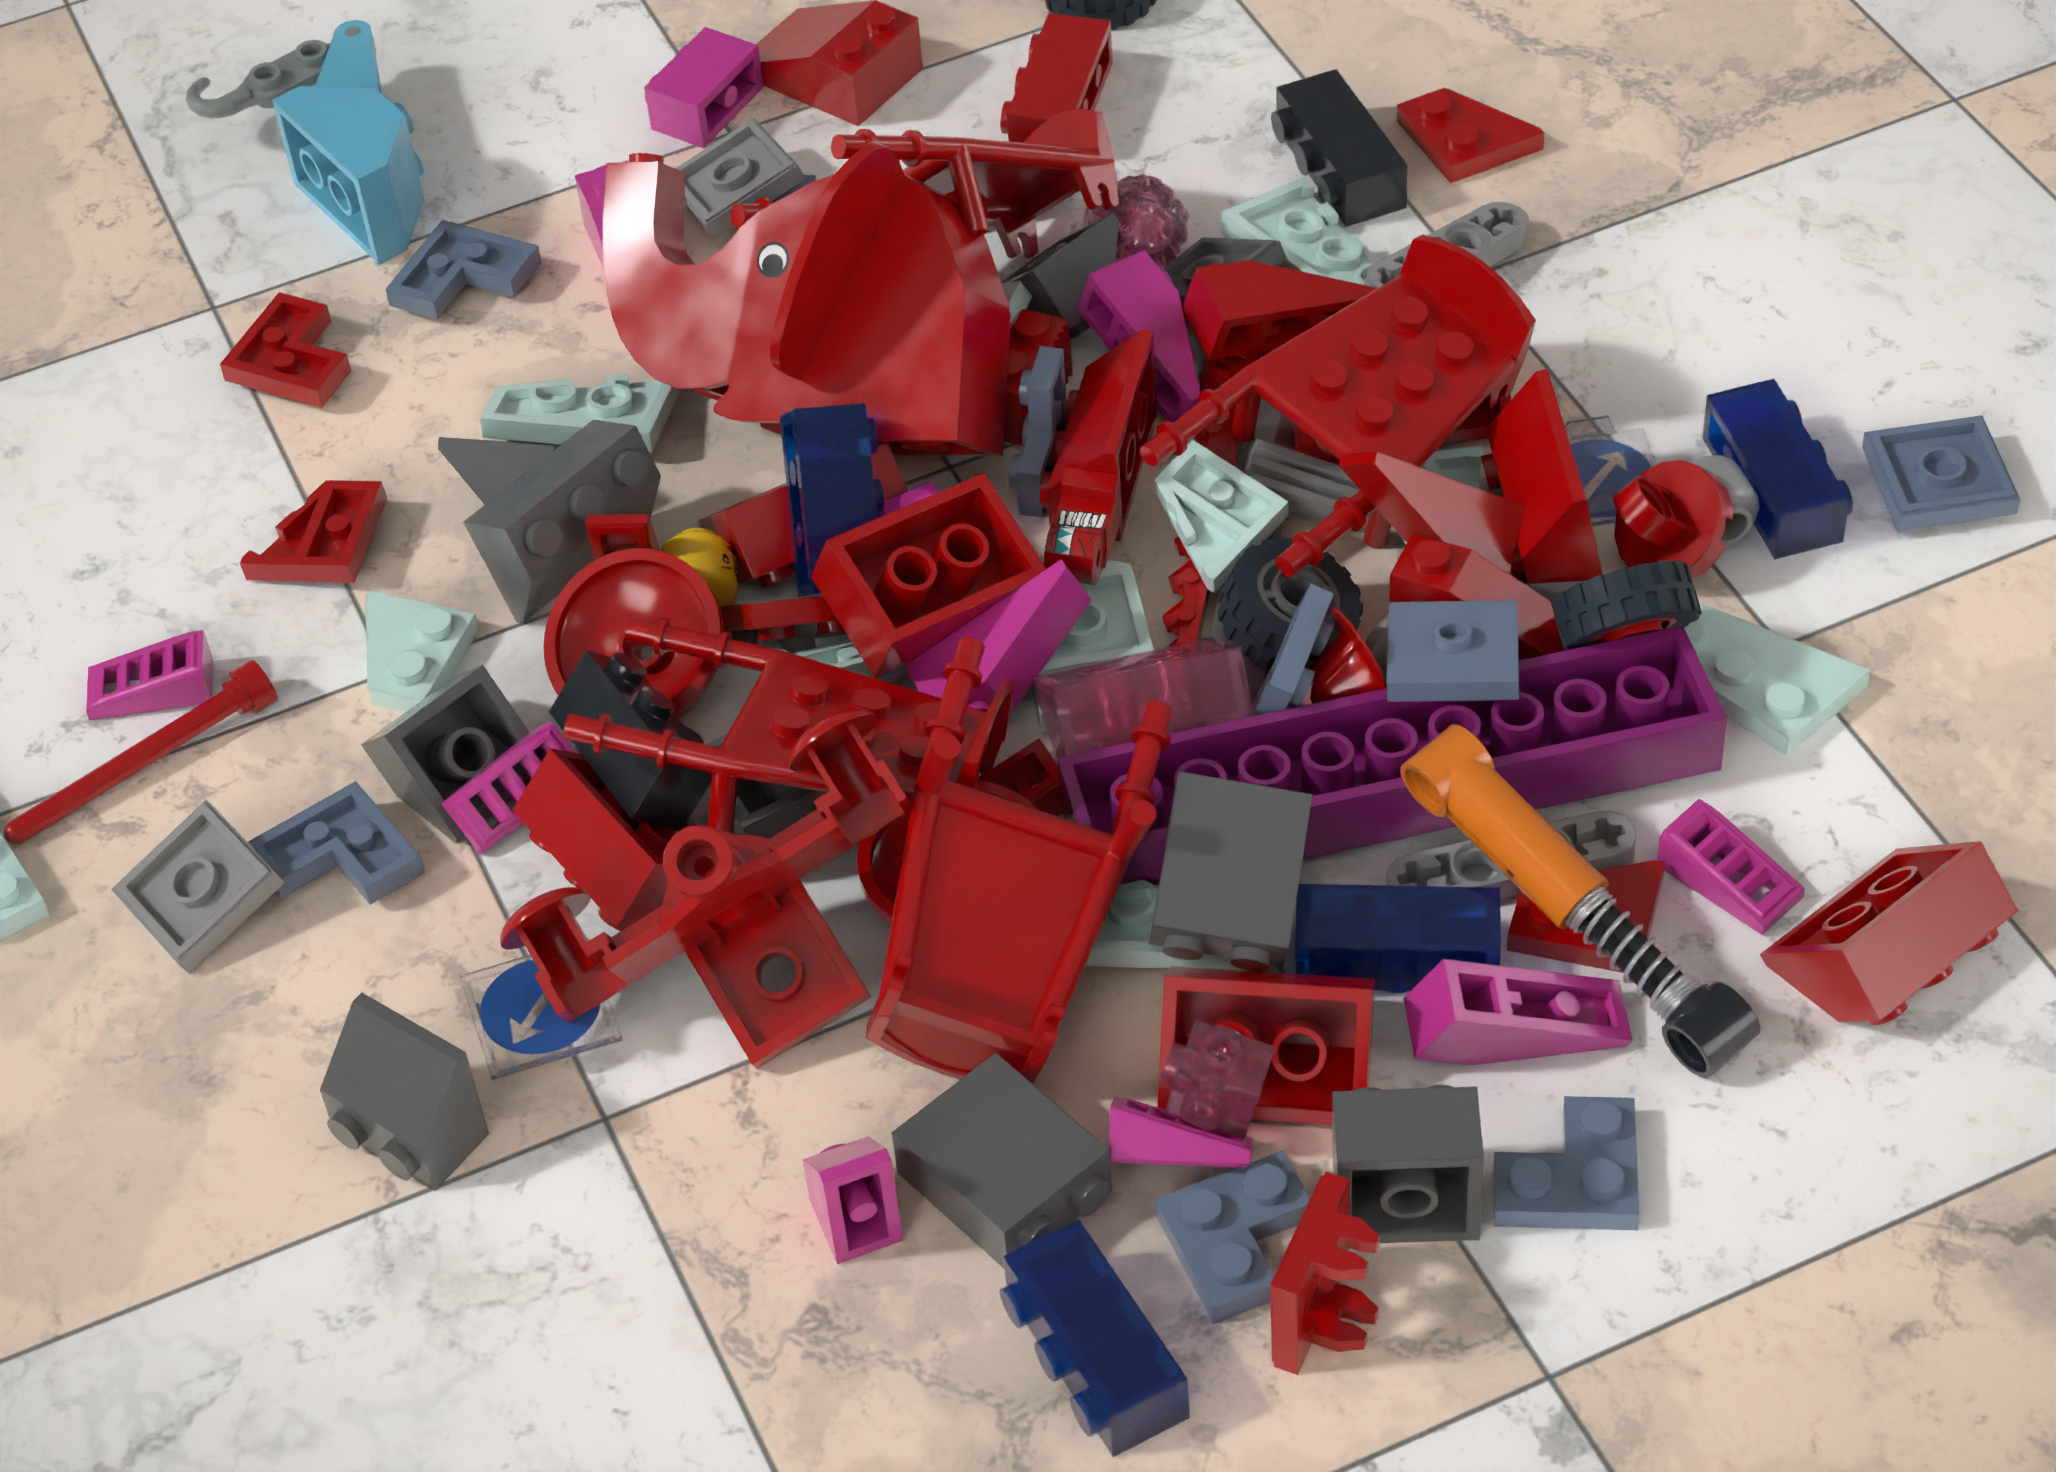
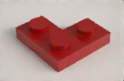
[220,292,351,408]

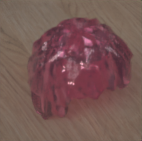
[1083,173,1190,268]

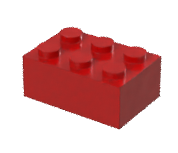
[811,473,1046,678]

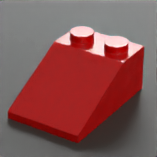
[757,0,923,127]

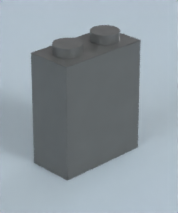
[1149,771,1313,972]
[891,1053,1112,1273]

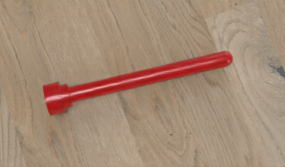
[4,659,278,845]

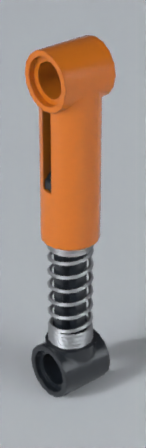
[1400,724,1761,1079]

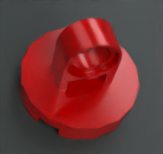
[1613,460,1733,580]

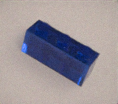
[1702,378,1853,559]
[779,403,884,598]
[1295,884,1501,993]
[999,1219,1190,1457]

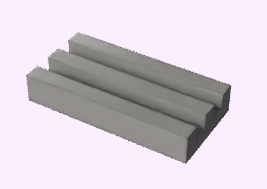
[1246,439,1360,520]

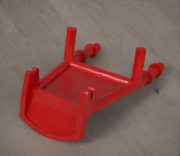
[731,109,1119,259]
[1139,234,1536,578]
[563,616,1016,834]
[865,637,1172,1084]

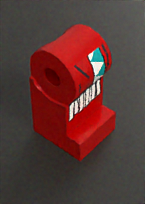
[1044,467,1122,585]

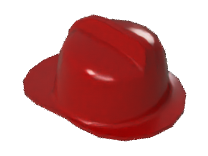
[1310,607,1387,704]

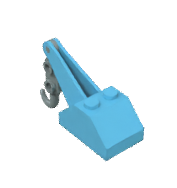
[186,20,424,265]

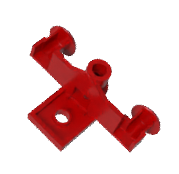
[500,708,912,1069]

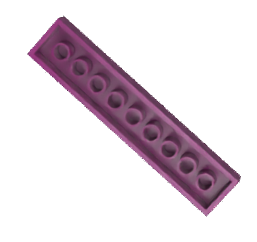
[1057,626,1727,885]

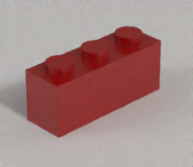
[1000,13,1113,143]

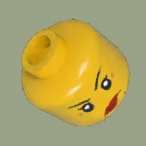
[660,528,738,607]

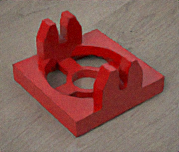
[1270,1172,1380,1375]

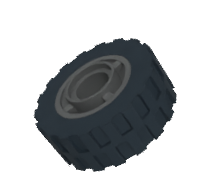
[1217,538,1363,669]

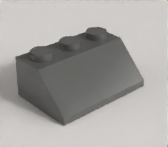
[463,419,661,623]

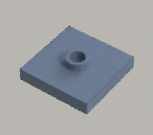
[1862,415,2020,531]
[1387,600,1519,702]

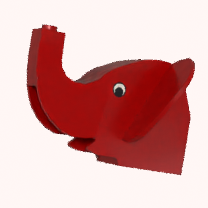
[603,141,1011,456]

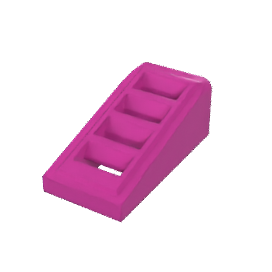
[86,630,213,720]
[441,722,574,854]
[1657,799,1805,935]
[1109,1097,1253,1167]

